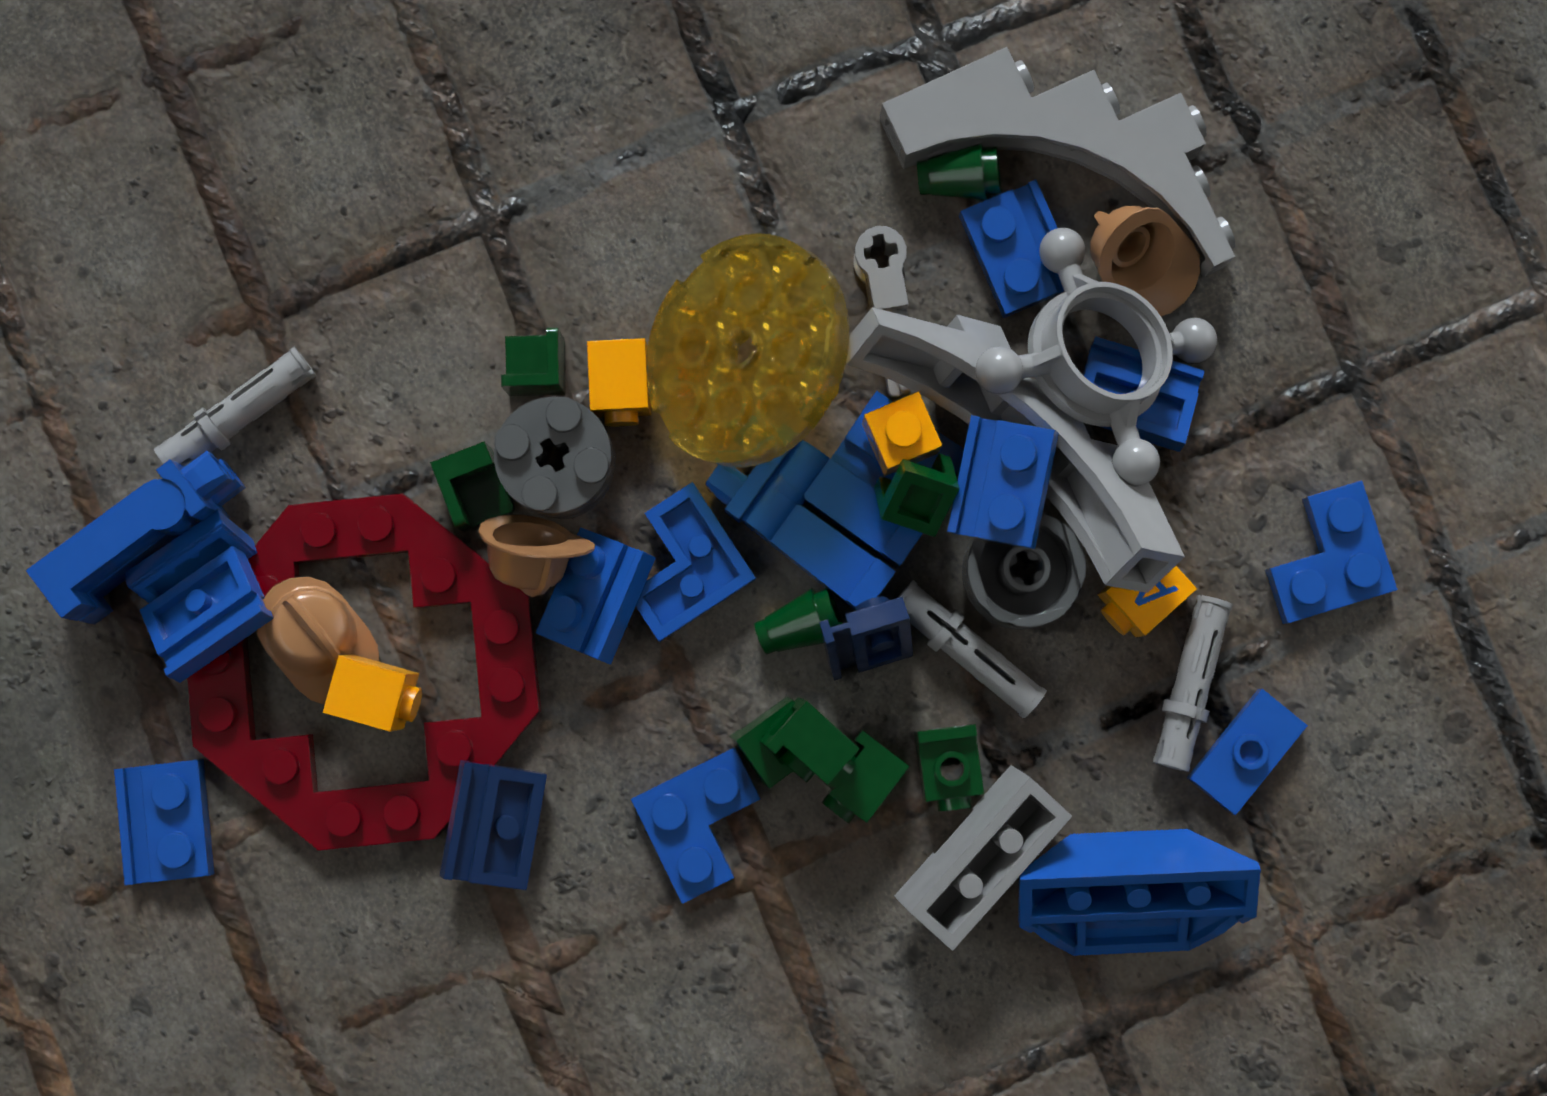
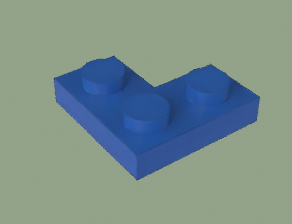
[1265,480,1398,624]
[636,482,756,642]
[631,747,761,904]

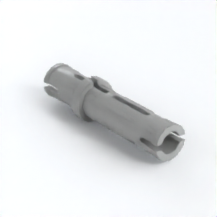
[154,346,317,466]
[897,580,1047,718]
[1153,595,1233,772]

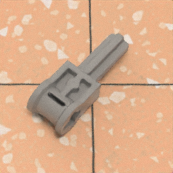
[853,226,916,397]

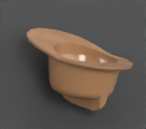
[1090,206,1200,316]
[478,515,595,597]
[257,577,380,705]

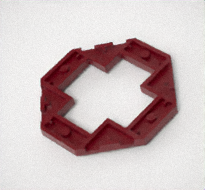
[187,493,541,851]

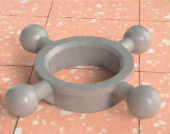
[976,228,1217,486]

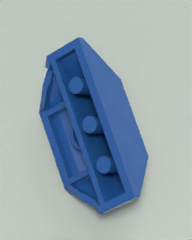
[1018,829,1261,956]

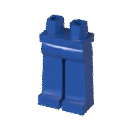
[705,416,923,611]
[25,451,246,625]

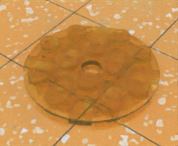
[647,233,849,467]

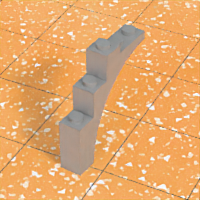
[879,47,1235,278]
[840,307,1185,593]

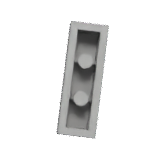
[894,765,1072,951]

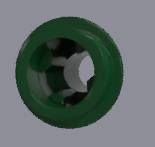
[917,143,1001,200]
[754,588,843,655]

